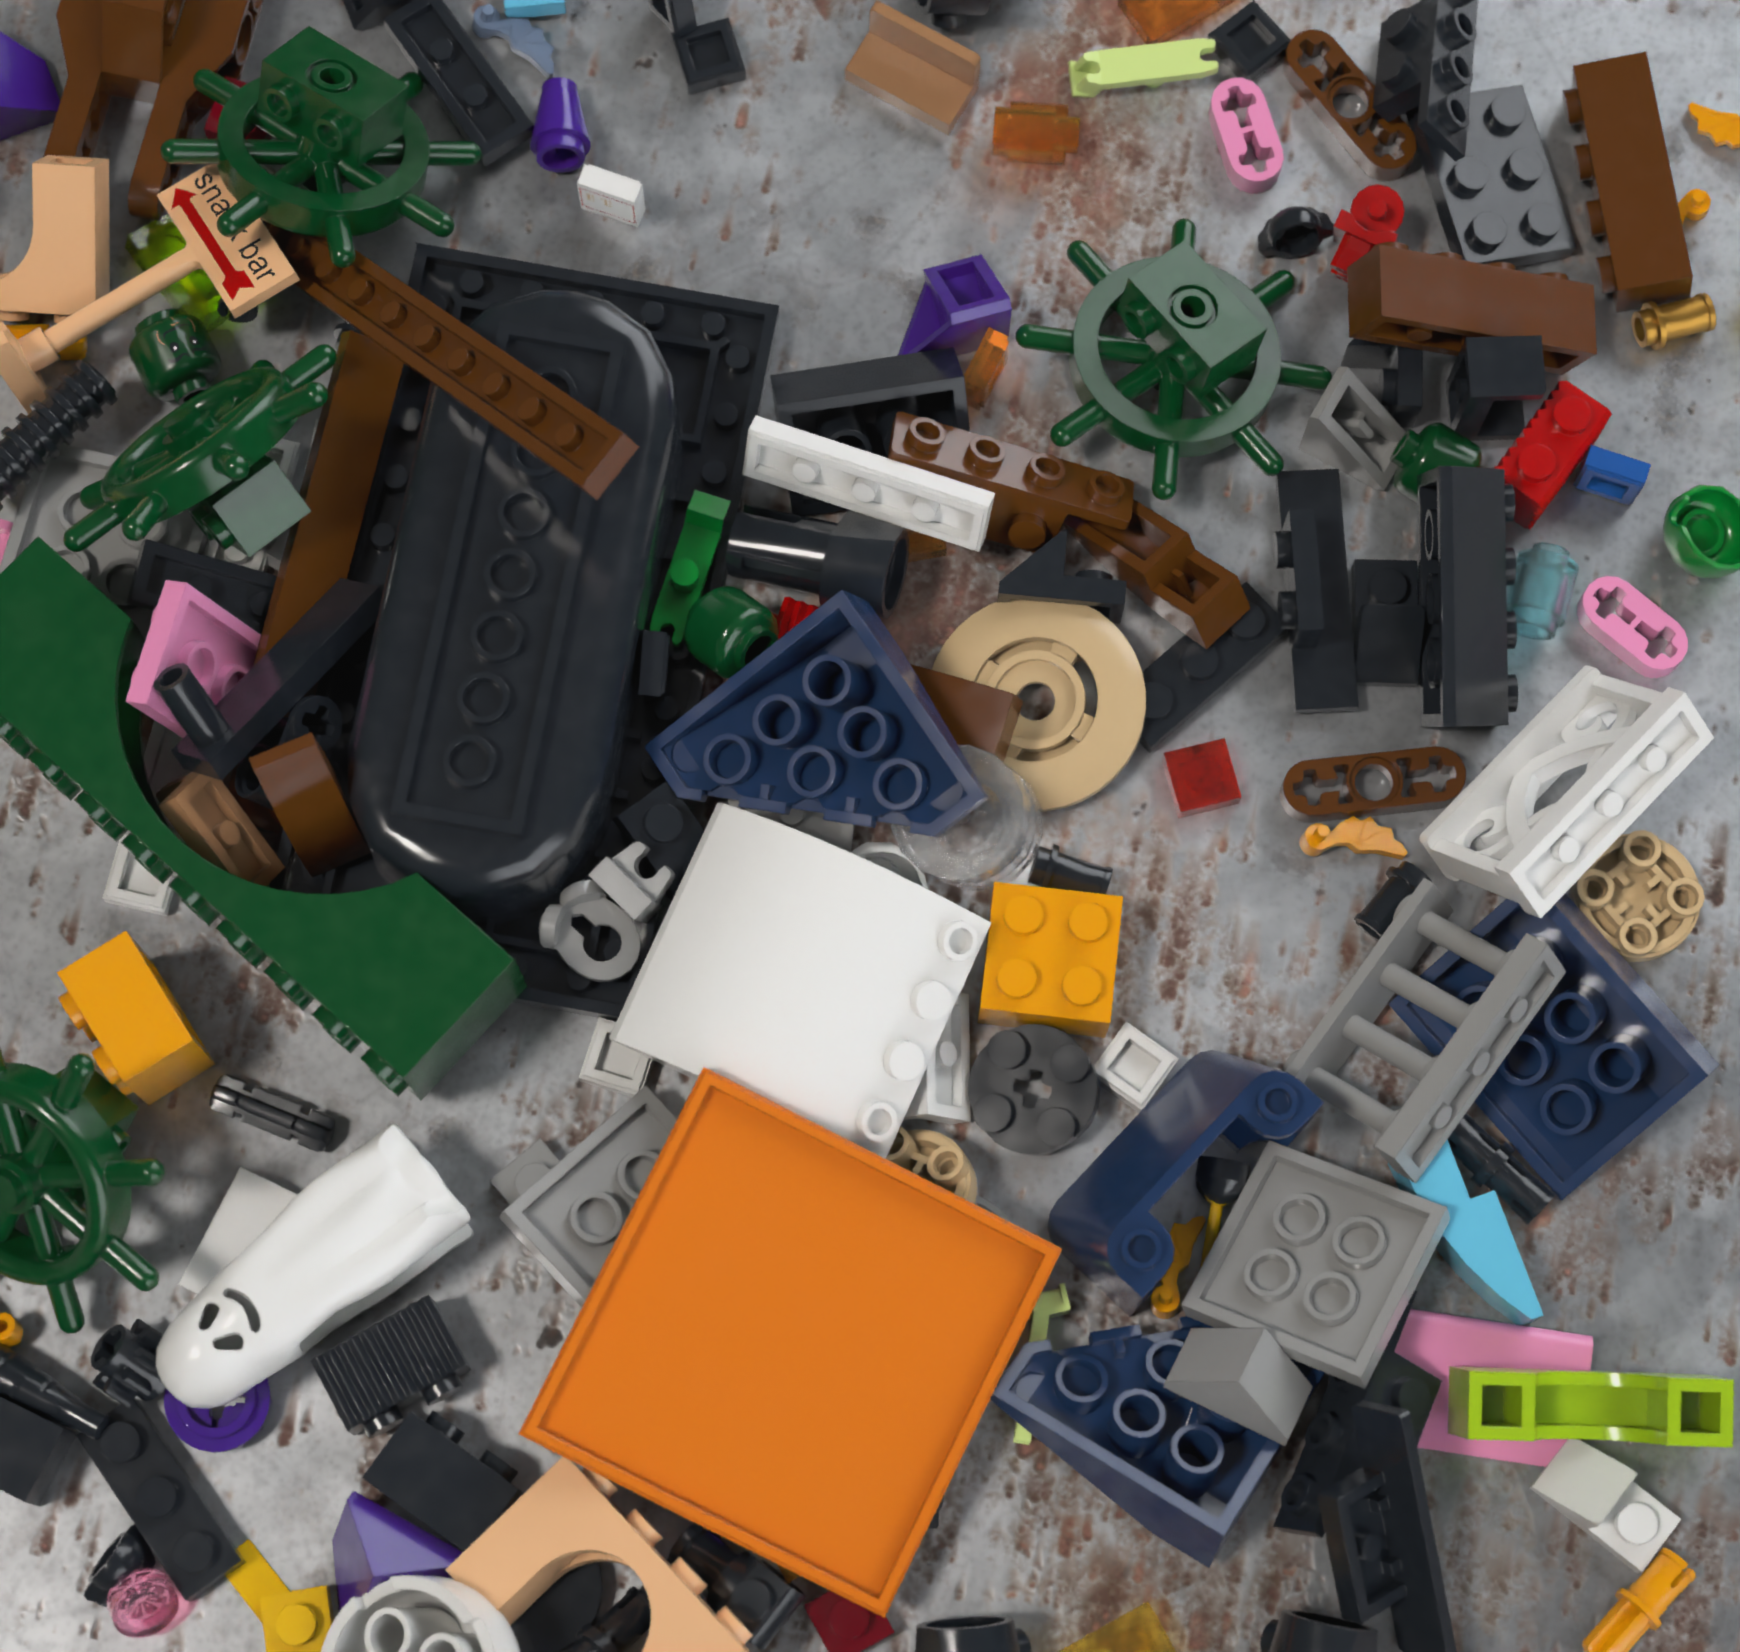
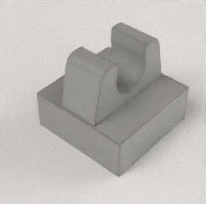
[589,842,675,924]

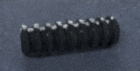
[0,359,118,510]

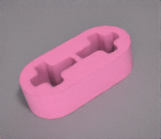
[1208,78,1284,194]
[1577,576,1688,678]

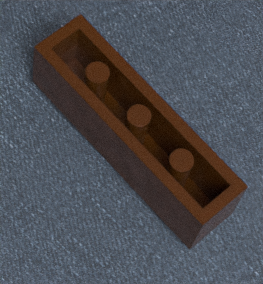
[1562,51,1693,313]
[1347,242,1597,375]

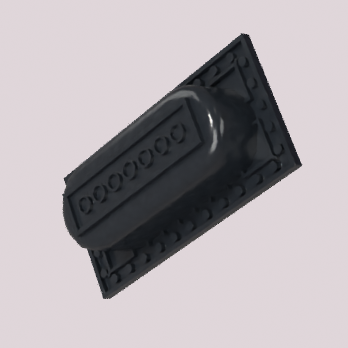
[270,242,780,1021]

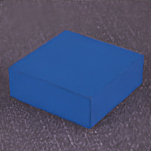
[1573,445,1651,505]

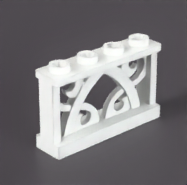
[1420,665,1714,918]

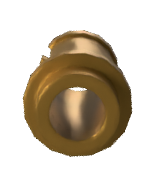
[1632,293,1716,350]

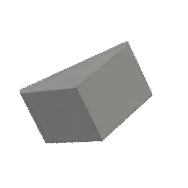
[1298,366,1406,491]
[1163,1328,1313,1446]

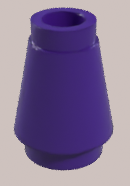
[530,77,591,173]

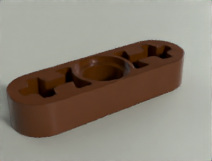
[1283,30,1417,182]
[1280,746,1466,823]

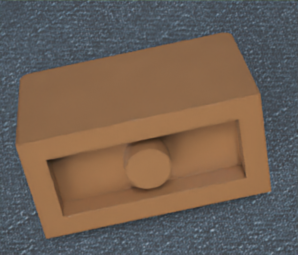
[845,1,981,136]
[156,772,285,887]

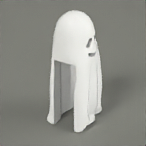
[156,1123,474,1409]

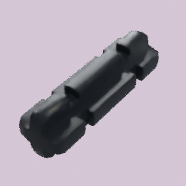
[209,1074,336,1152]

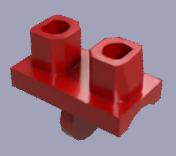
[1330,184,1404,283]

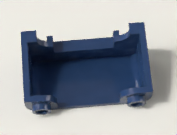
[1047,1050,1324,1317]

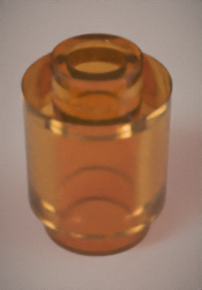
[992,101,1080,166]

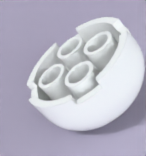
[321,1575,520,1652]

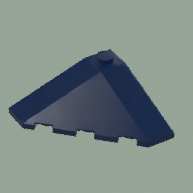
[644,590,989,838]
[990,1316,1326,1568]

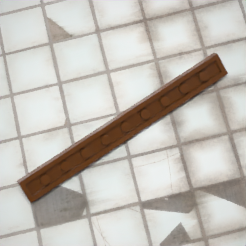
[266,222,639,500]

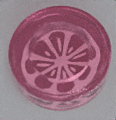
[106,1568,179,1638]

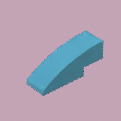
[1388,1140,1544,1325]

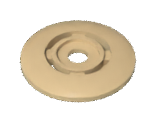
[932,598,1146,812]

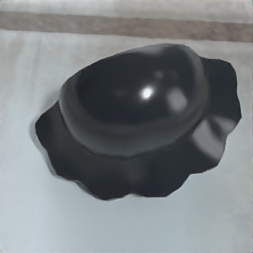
[1258,206,1334,258]
[84,1524,156,1607]

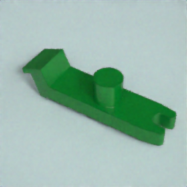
[650,490,731,648]

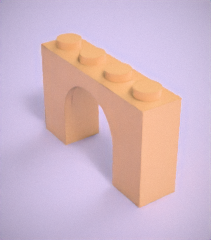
[0,155,110,323]
[446,1456,753,1652]

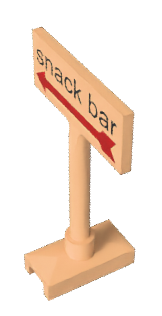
[0,164,300,414]

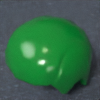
[1663,485,1740,579]

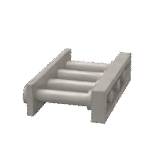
[1282,878,1566,1184]

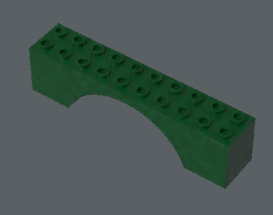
[0,536,527,1101]

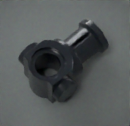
[667,1523,806,1651]

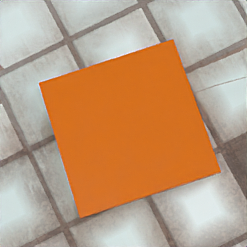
[518,1067,1062,1618]

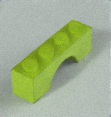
[1448,1366,1734,1448]

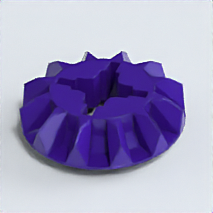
[164,1378,272,1453]

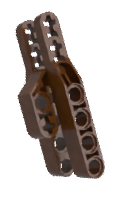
[43,0,264,222]

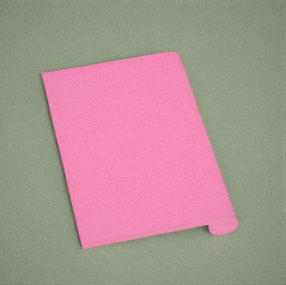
[1394,1309,1593,1467]

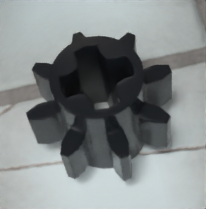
[91,1319,166,1407]

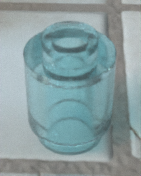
[1506,542,1579,640]

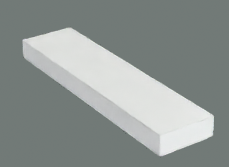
[742,415,995,552]

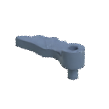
[472,4,554,79]

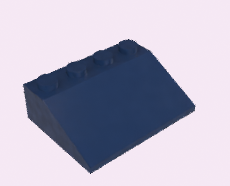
[1389,894,1719,1201]

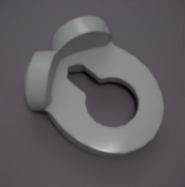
[539,880,641,982]

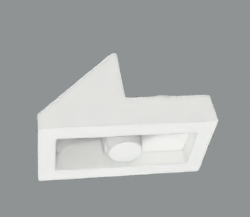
[1530,1439,1681,1573]

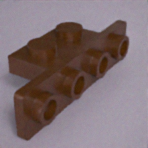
[888,412,1134,553]

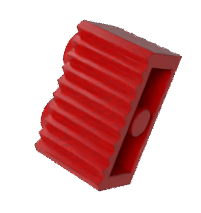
[1494,380,1612,529]

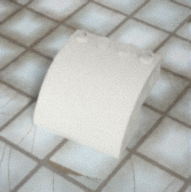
[609,802,991,1159]

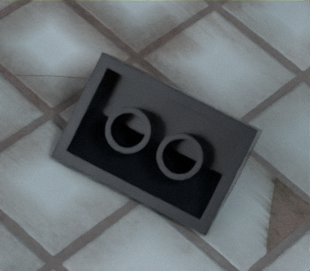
[770,347,970,516]

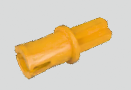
[1582,1547,1697,1652]

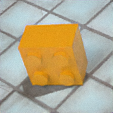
[977,882,1123,1038]
[57,931,215,1106]

